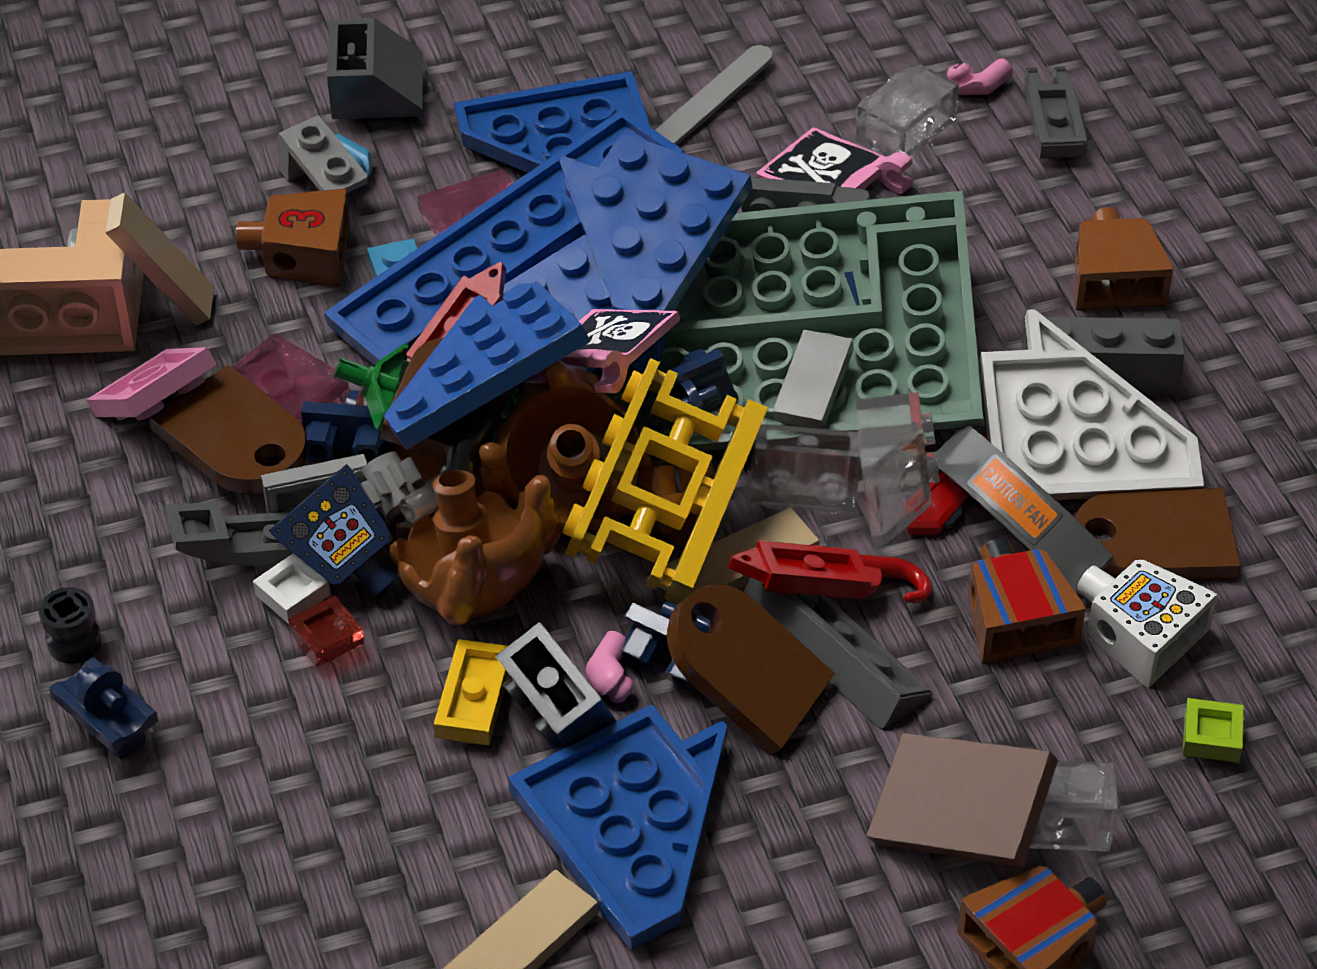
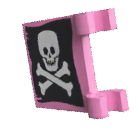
[756,127,913,194]
[525,309,680,393]

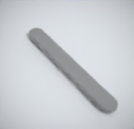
[655,45,773,145]

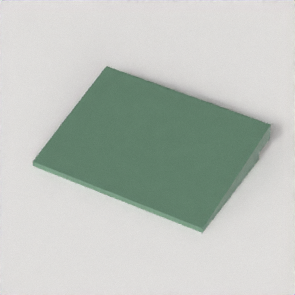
[604,191,984,456]

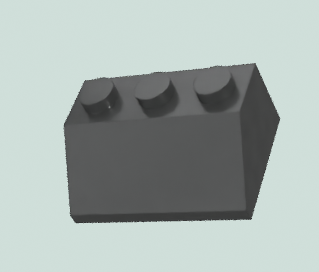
[1020,317,1184,397]

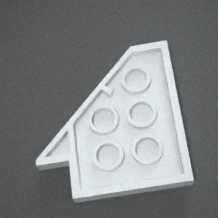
[979,309,1204,500]

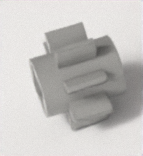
[361,451,426,517]

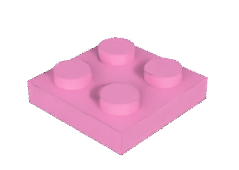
[86,347,217,421]

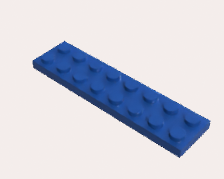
[324,108,684,366]

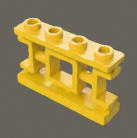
[562,358,768,604]

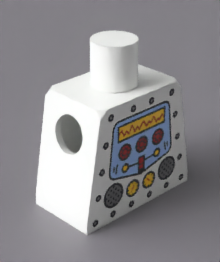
[1077,560,1217,688]

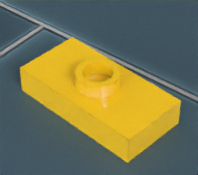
[434,639,509,746]

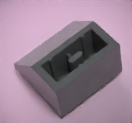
[327,18,423,120]

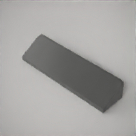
[744,578,933,728]

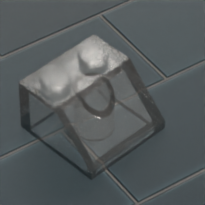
[856,392,940,548]

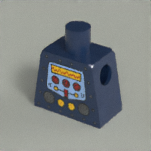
[269,464,398,597]

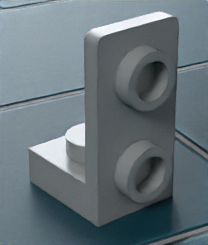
[278,115,367,193]

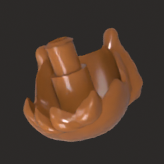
[479,360,652,534]
[388,470,561,625]

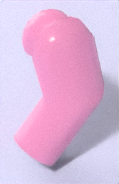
[947,58,1013,95]
[585,631,634,704]

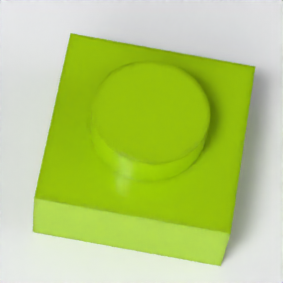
[1182,698,1244,763]

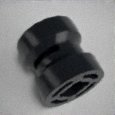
[39,587,101,663]

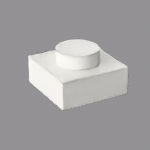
[253,553,331,624]

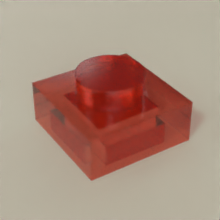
[288,596,364,667]

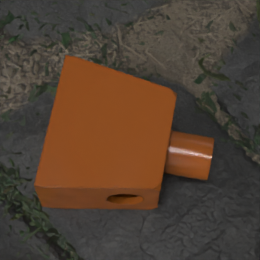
[1075,207,1173,310]

